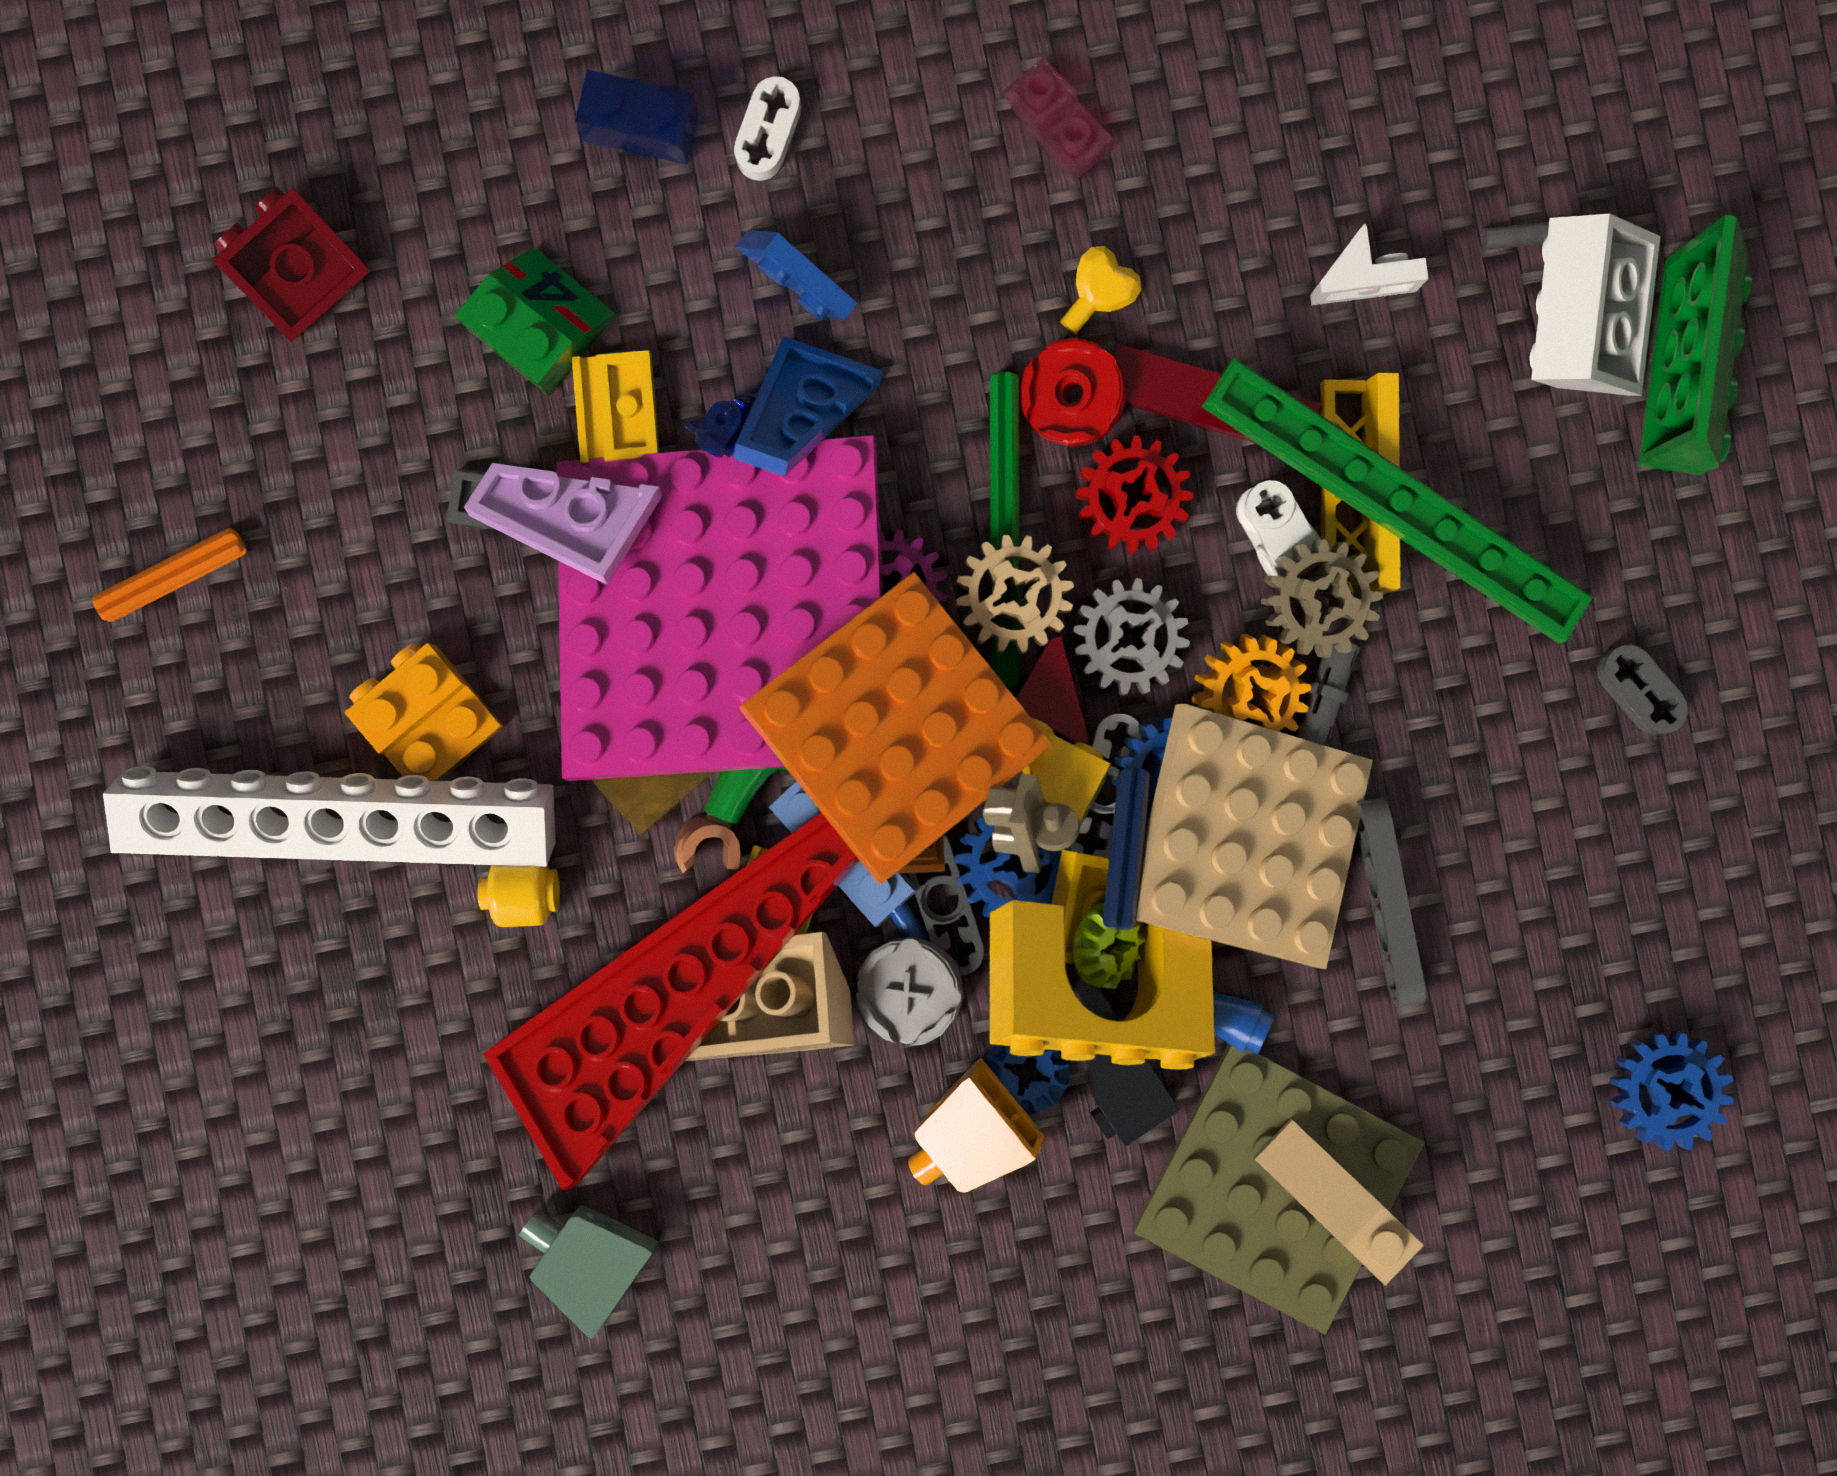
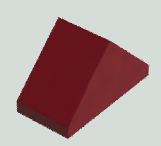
[1015,636,1089,745]

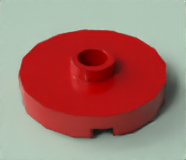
[1019,338,1127,447]

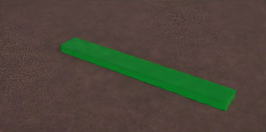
[1201,358,1593,644]

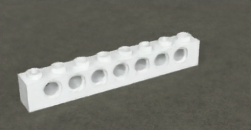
[103,766,556,867]

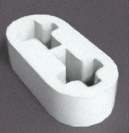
[734,76,801,181]

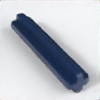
[1103,767,1151,930]

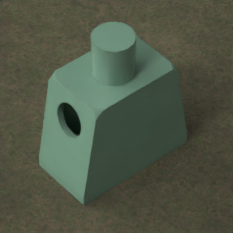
[519,1205,659,1339]

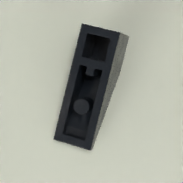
[1075,974,1179,1147]

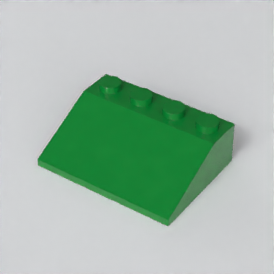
[1638,215,1752,475]

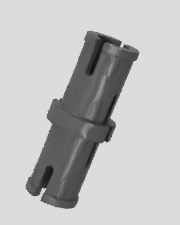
[1295,643,1361,747]

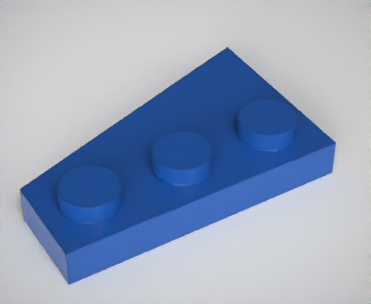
[733,336,884,476]

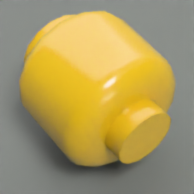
[478,865,560,927]

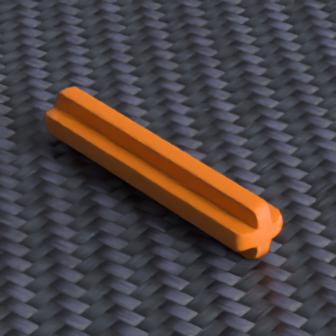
[93,528,247,622]

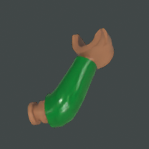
[674,767,787,874]

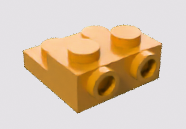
[344,643,505,781]

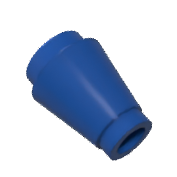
[1213,991,1275,1054]

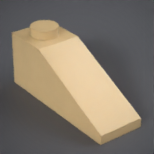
[1253,1119,1424,1286]

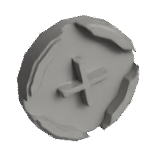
[856,937,964,1045]

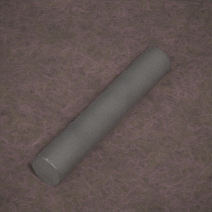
[1482,222,1549,250]

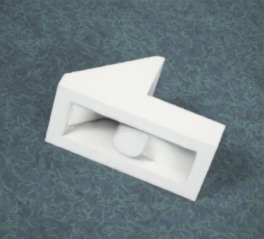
[1310,224,1428,305]

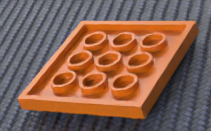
[739,572,1053,885]

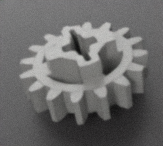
[1072,578,1190,696]

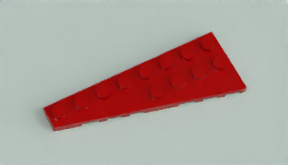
[483,812,859,1190]

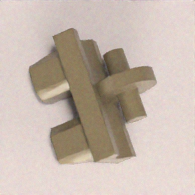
[983,774,1080,873]

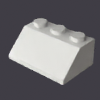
[1530,214,1661,396]

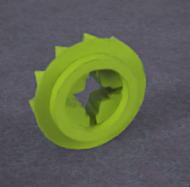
[1073,902,1147,989]

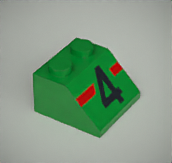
[454,247,616,396]

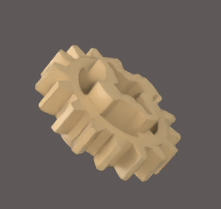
[955,535,1074,654]

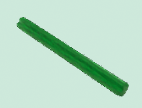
[990,372,1020,690]

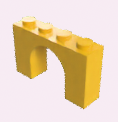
[990,900,1215,1069]

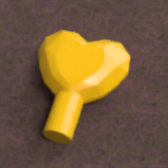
[1060,246,1141,335]

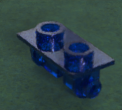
[684,394,756,458]

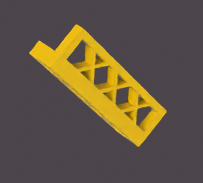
[1320,373,1400,594]

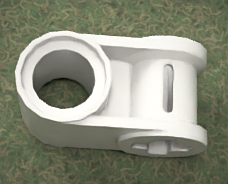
[1236,480,1321,578]

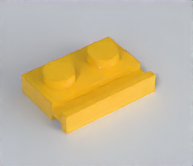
[572,350,660,464]

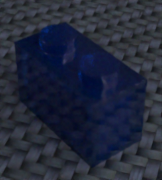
[575,70,699,165]

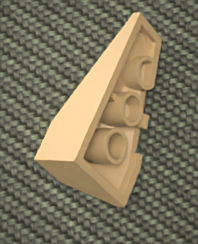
[685,932,855,1061]

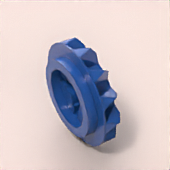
[985,1044,1069,1115]

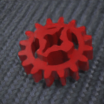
[1075,436,1193,555]

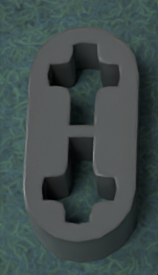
[1597,645,1688,735]

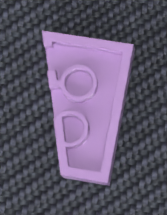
[464,463,663,585]

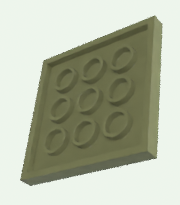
[1132,1043,1425,1335]

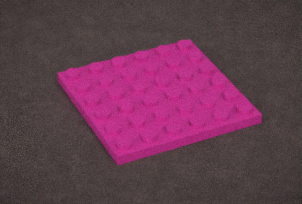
[556,436,883,781]

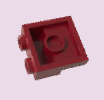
[212,186,370,342]

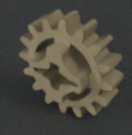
[1261,539,1383,658]

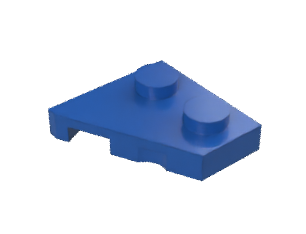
[735,230,857,320]

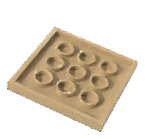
[1136,704,1373,969]

